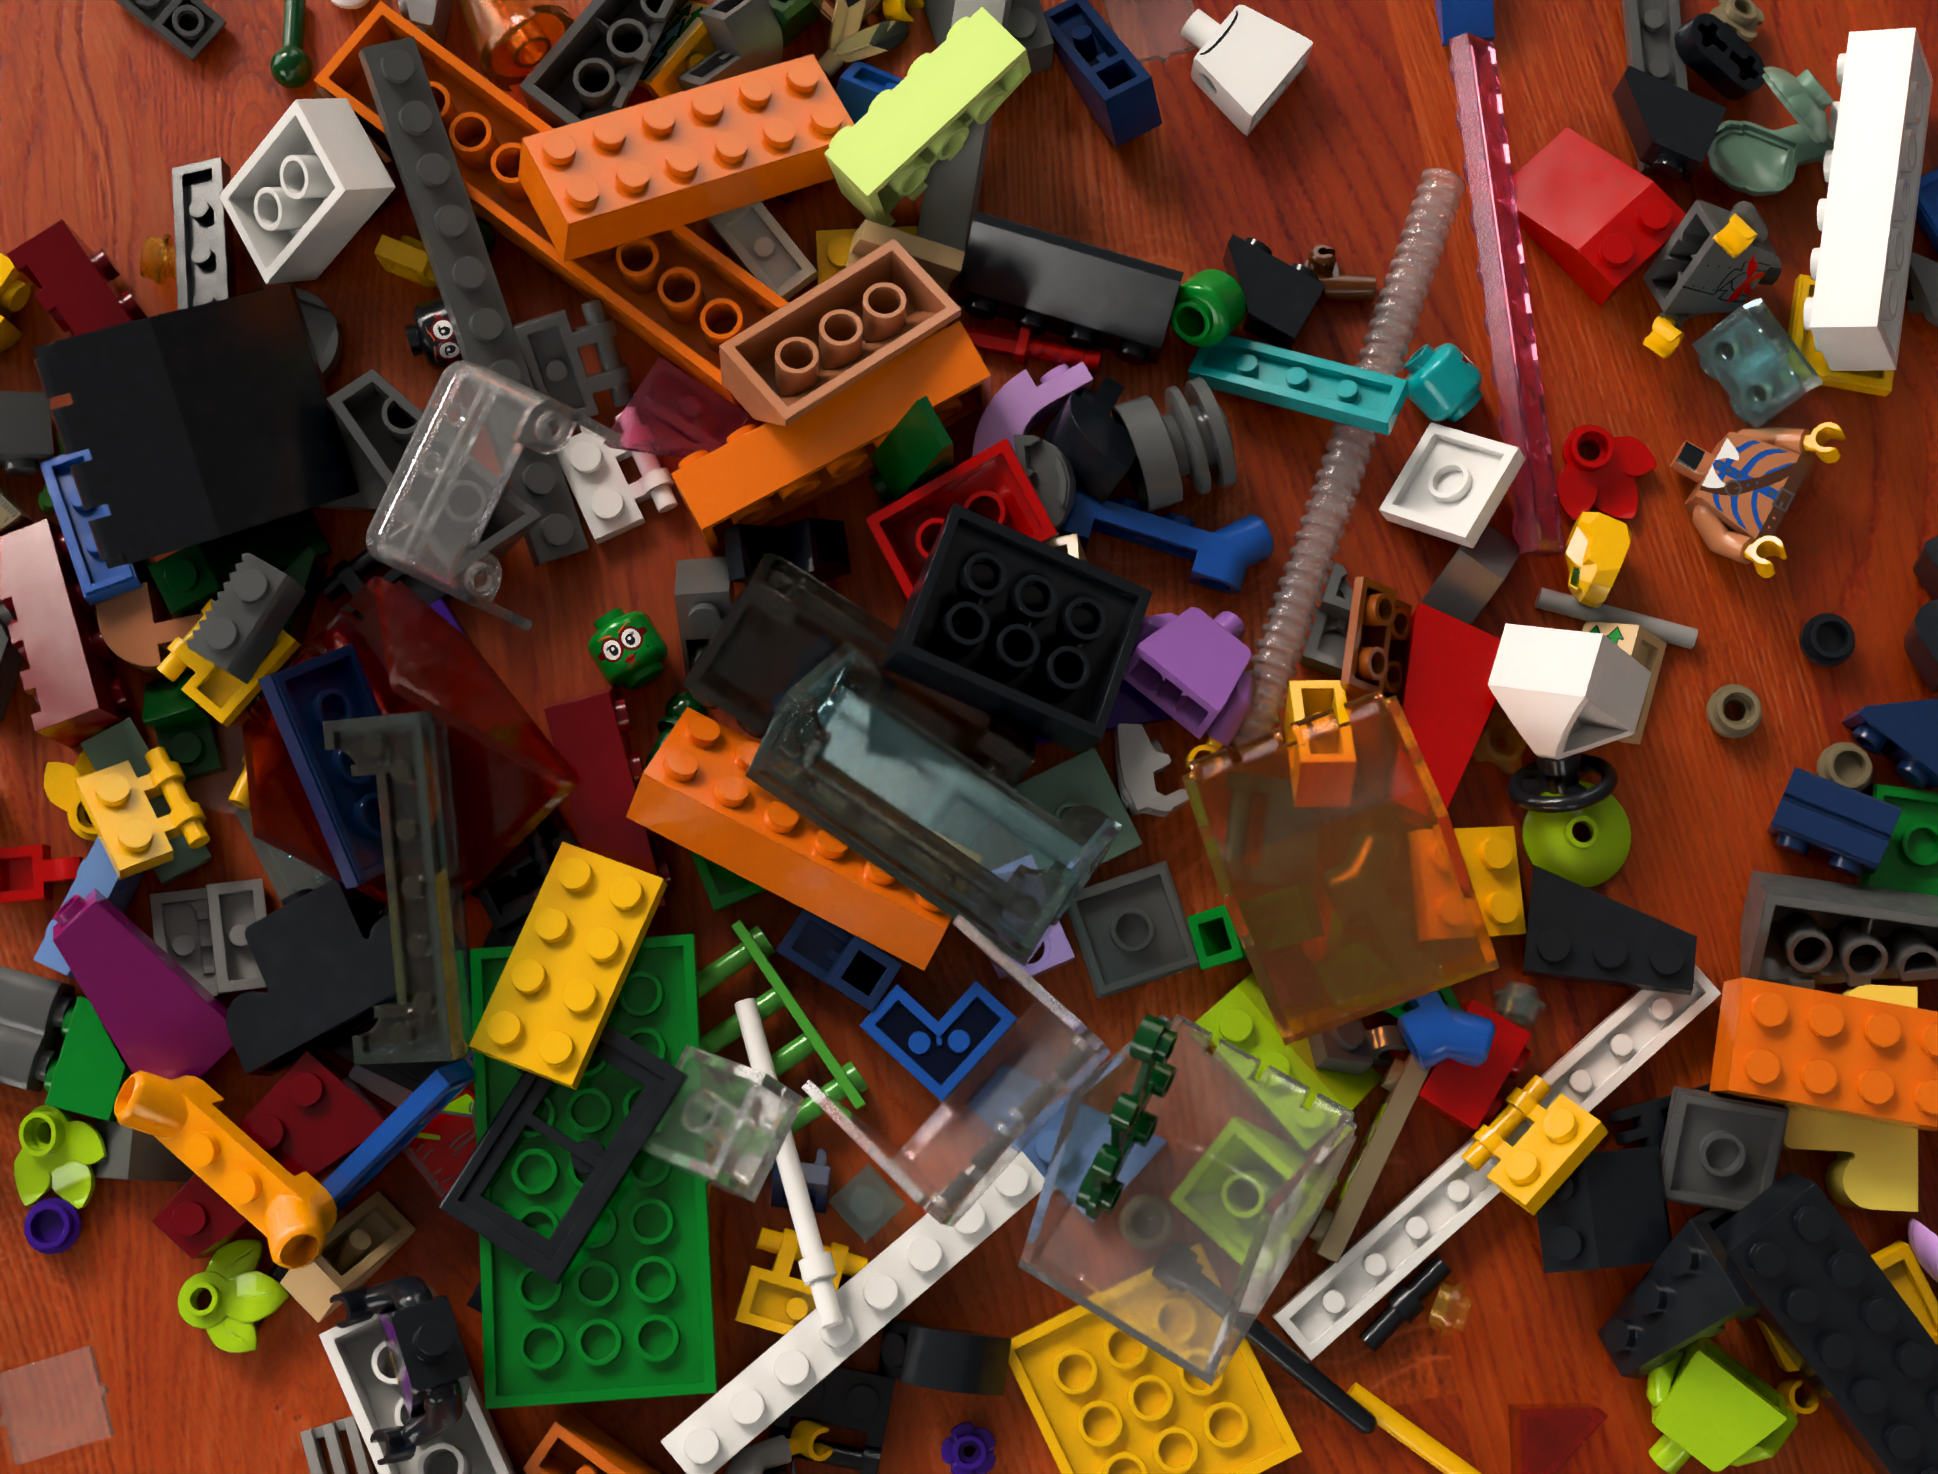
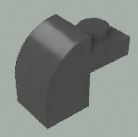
[677,0,783,91]

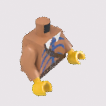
[1670,422,1846,578]

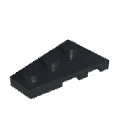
[1522,865,1697,995]
[1597,1218,1762,1379]

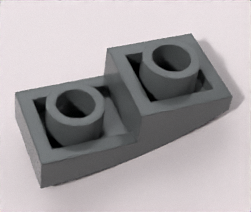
[113,0,227,62]

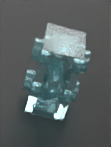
[1692,298,1824,429]

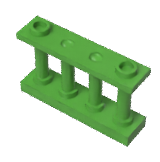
[698,920,869,1180]

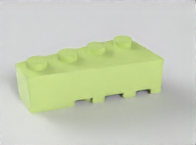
[824,7,1031,227]

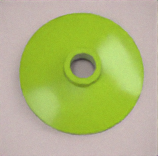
[1522,781,1631,888]

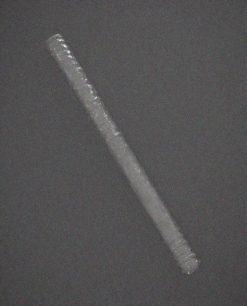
[1227,168,1467,758]

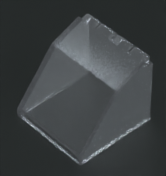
[801,914,1111,1227]
[1018,1014,1357,1386]

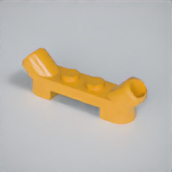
[114,1070,337,1269]

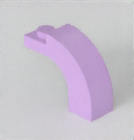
[972,361,1094,457]

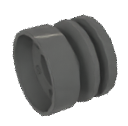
[1112,377,1237,513]

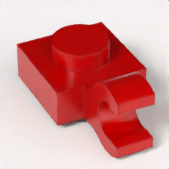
[0,844,83,905]

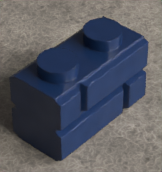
[1767,767,1902,878]

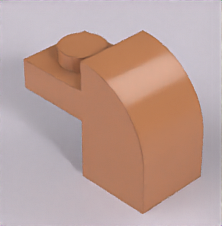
[95,582,204,676]

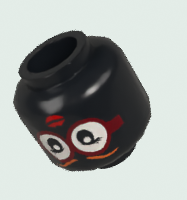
[405,297,464,369]

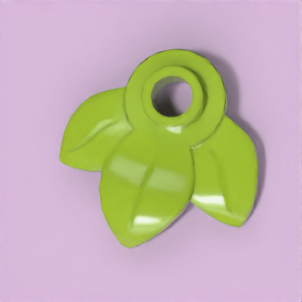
[14,1105,107,1209]
[177,1239,289,1353]

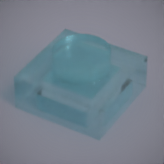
[828,1163,906,1243]

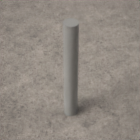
[1535,587,1698,649]

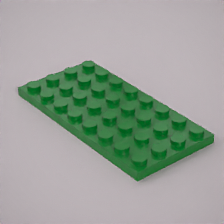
[470,934,718,1409]

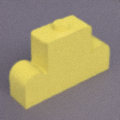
[1782,985,1918,1212]

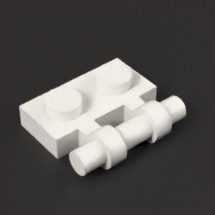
[554,409,678,545]

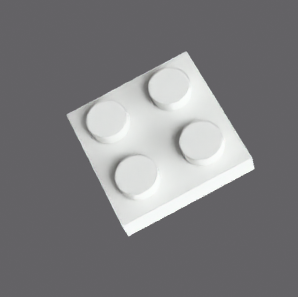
[1379,422,1526,548]

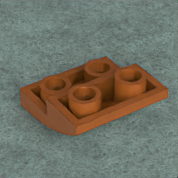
[1340,576,1412,709]

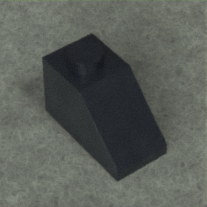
[1612,65,1727,182]

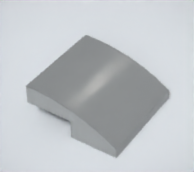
[149,878,268,997]

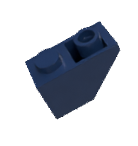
[1842,698,1938,790]

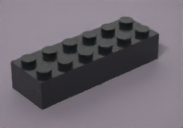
[1714,1171,1938,1474]

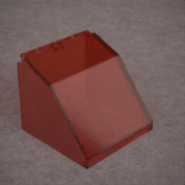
[242,576,577,927]

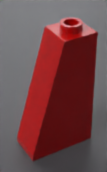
[1383,602,1501,831]

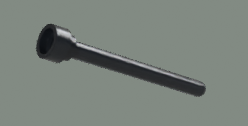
[1152,1241,1377,1434]

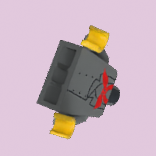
[1643,200,1782,359]

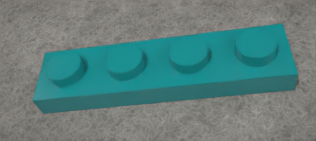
[1188,335,1409,435]

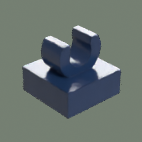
[771,1149,831,1214]

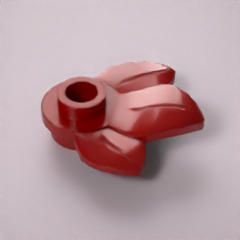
[1556,424,1657,521]

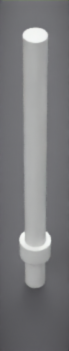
[734,998,844,1328]

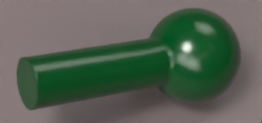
[270,0,313,89]

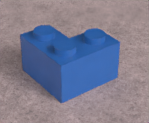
[859,981,1018,1103]

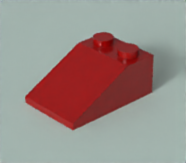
[1491,127,1686,308]
[865,438,1059,600]

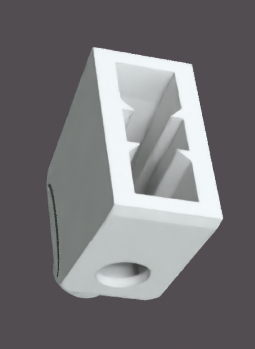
[1180,5,1313,136]

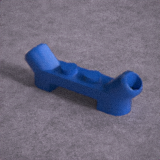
[1056,486,1274,594]
[1320,831,1496,1071]

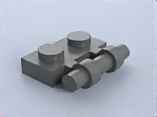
[514,299,634,429]

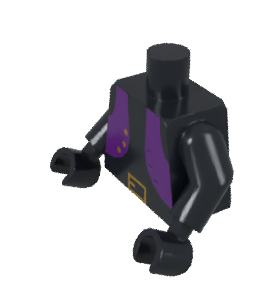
[330,1276,471,1465]

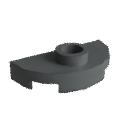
[1014,435,1076,530]

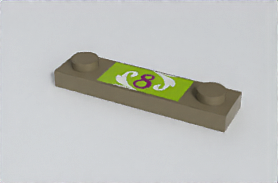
[1308,1052,1430,1263]

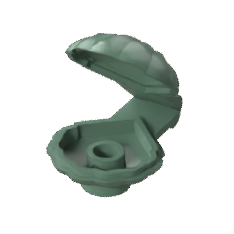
[1706,66,1835,197]

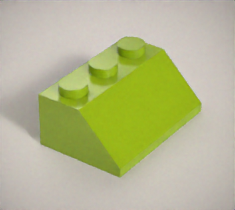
[1190,969,1382,1151]

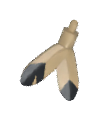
[818,0,909,79]

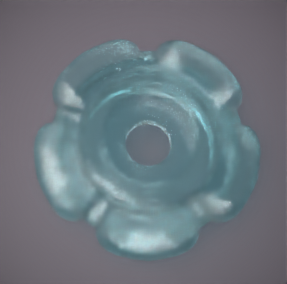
[1492,982,1546,1026]

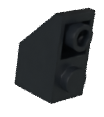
[1223,234,1326,350]

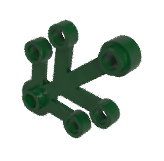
[1076,1014,1178,1220]

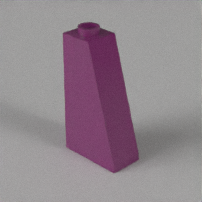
[53,888,234,1080]

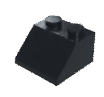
[1537,1145,1672,1273]

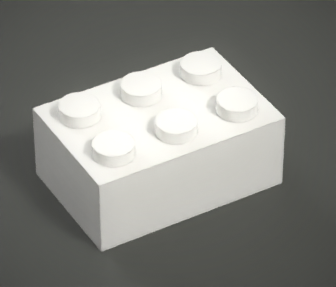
[219,98,396,284]

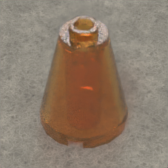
[458,0,574,92]

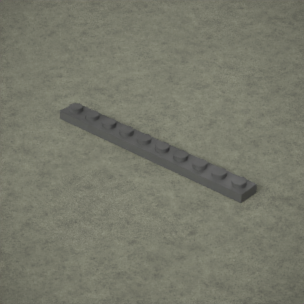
[358,36,589,567]

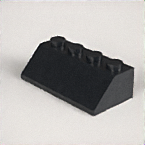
[957,211,1184,365]

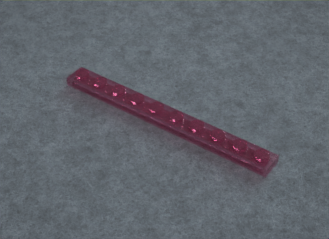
[1449,33,1565,557]

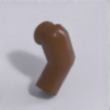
[1304,245,1376,301]

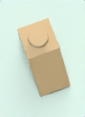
[280,1191,416,1323]

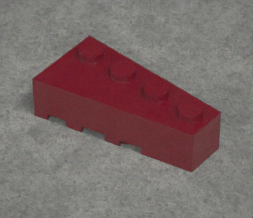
[7,219,148,338]

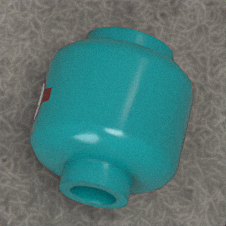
[1404,343,1483,423]

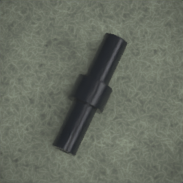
[1359,1256,1452,1352]

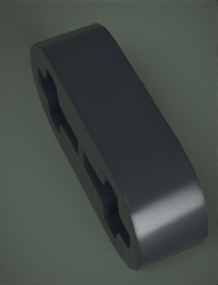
[1674,13,1765,101]

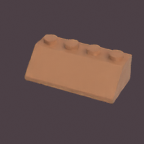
[719,238,961,426]

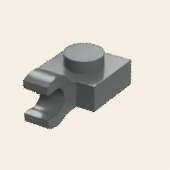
[1303,1009,1408,1075]

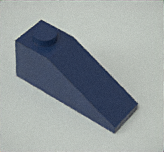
[1043,0,1162,147]

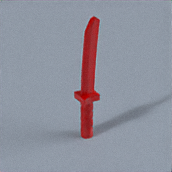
[946,323,1103,373]

